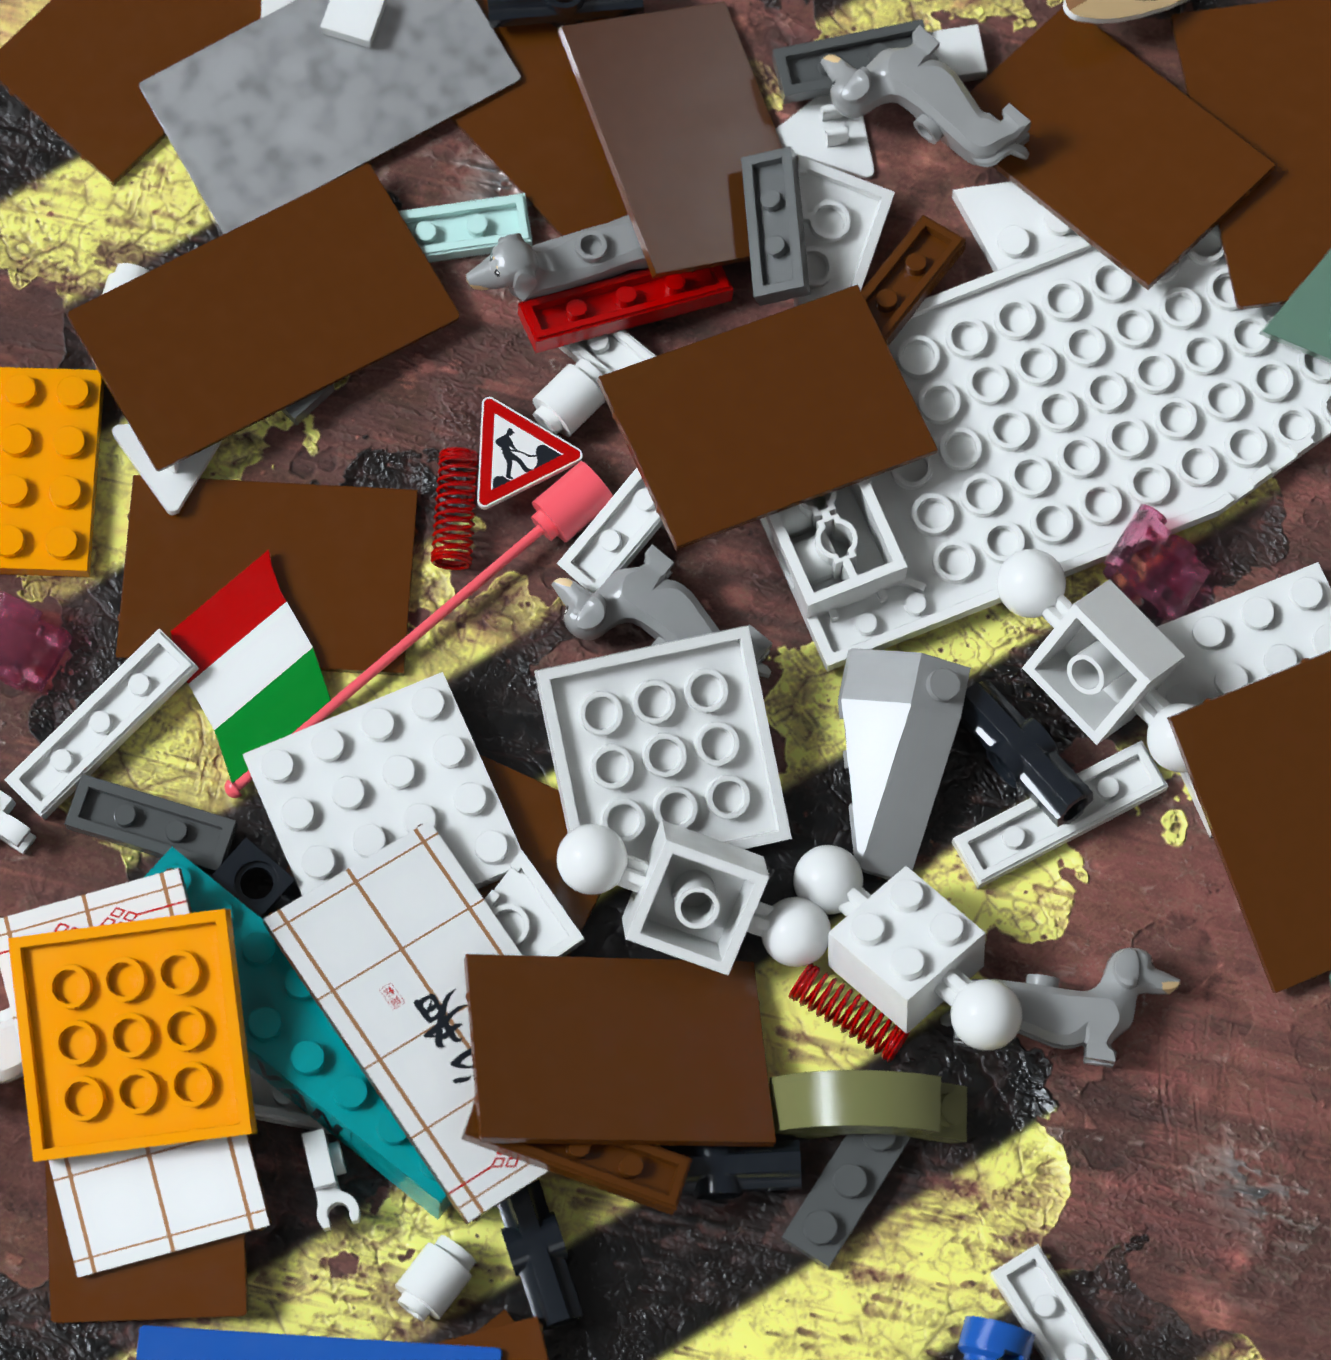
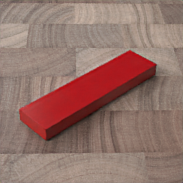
[518,266,733,354]

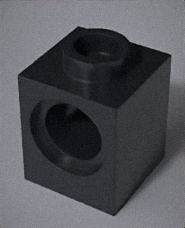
[211,838,300,919]

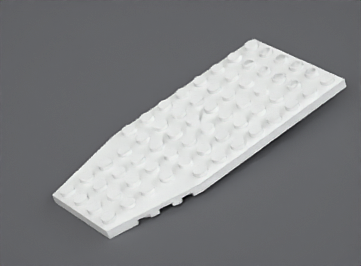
[760,225,1331,672]

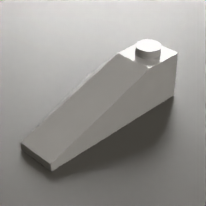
[838,648,971,880]

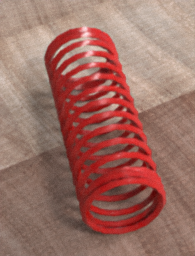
[430,447,479,570]
[789,963,911,1063]

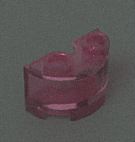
[1103,504,1211,621]
[0,591,73,693]

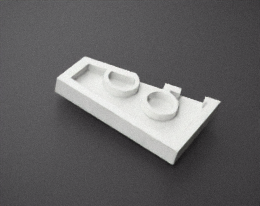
[794,155,895,307]
[952,182,1082,272]
[484,850,586,957]

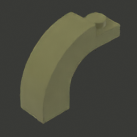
[769,1070,967,1144]

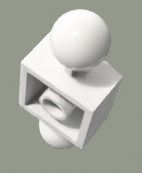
[997,549,1195,773]
[557,820,831,975]
[793,845,1022,1051]

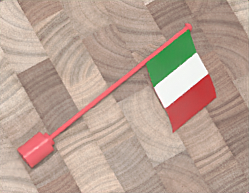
[171,461,613,798]

